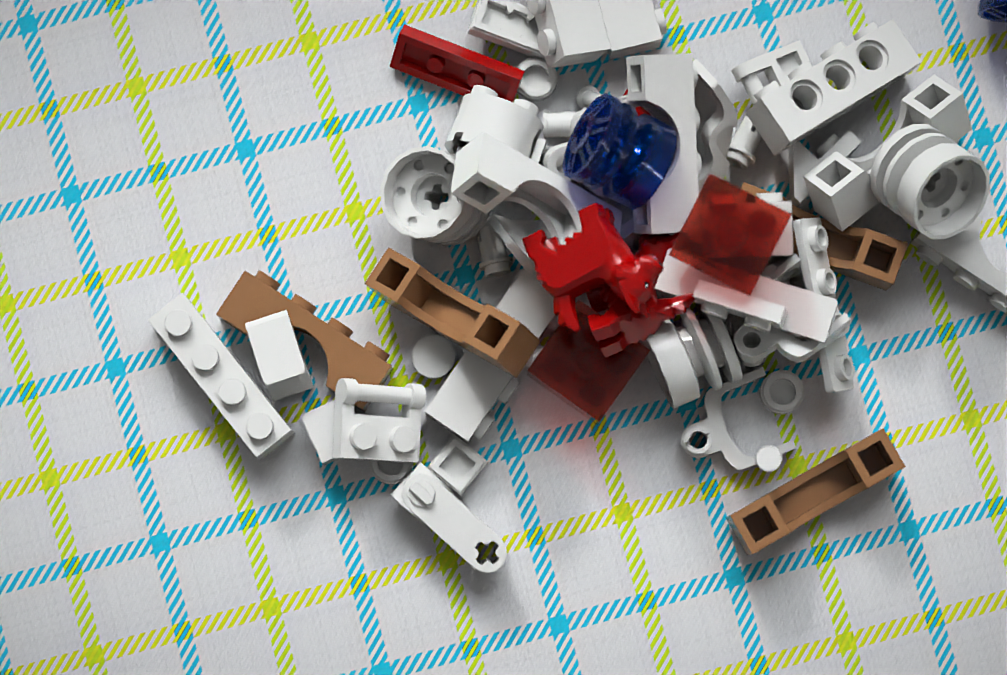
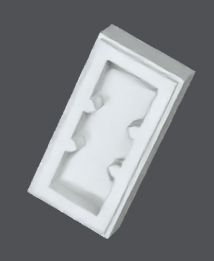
[467,0,545,59]

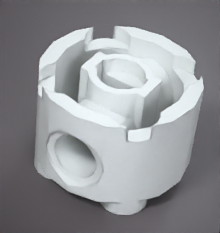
[444,85,544,158]

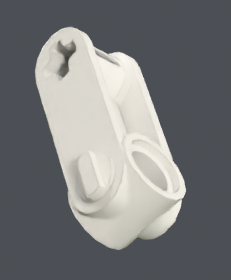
[391,462,507,573]

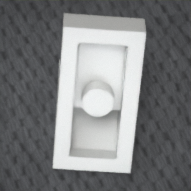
[788,130,861,207]
[245,310,314,401]

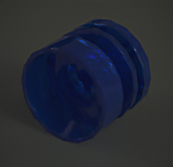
[562,93,677,210]

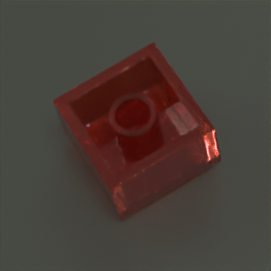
[668,173,792,296]
[527,299,650,425]

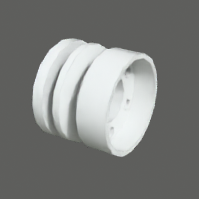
[870,124,990,239]
[380,146,490,246]
[641,303,743,408]

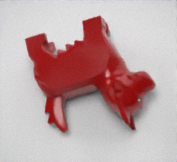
[522,202,664,332]
[586,232,699,358]

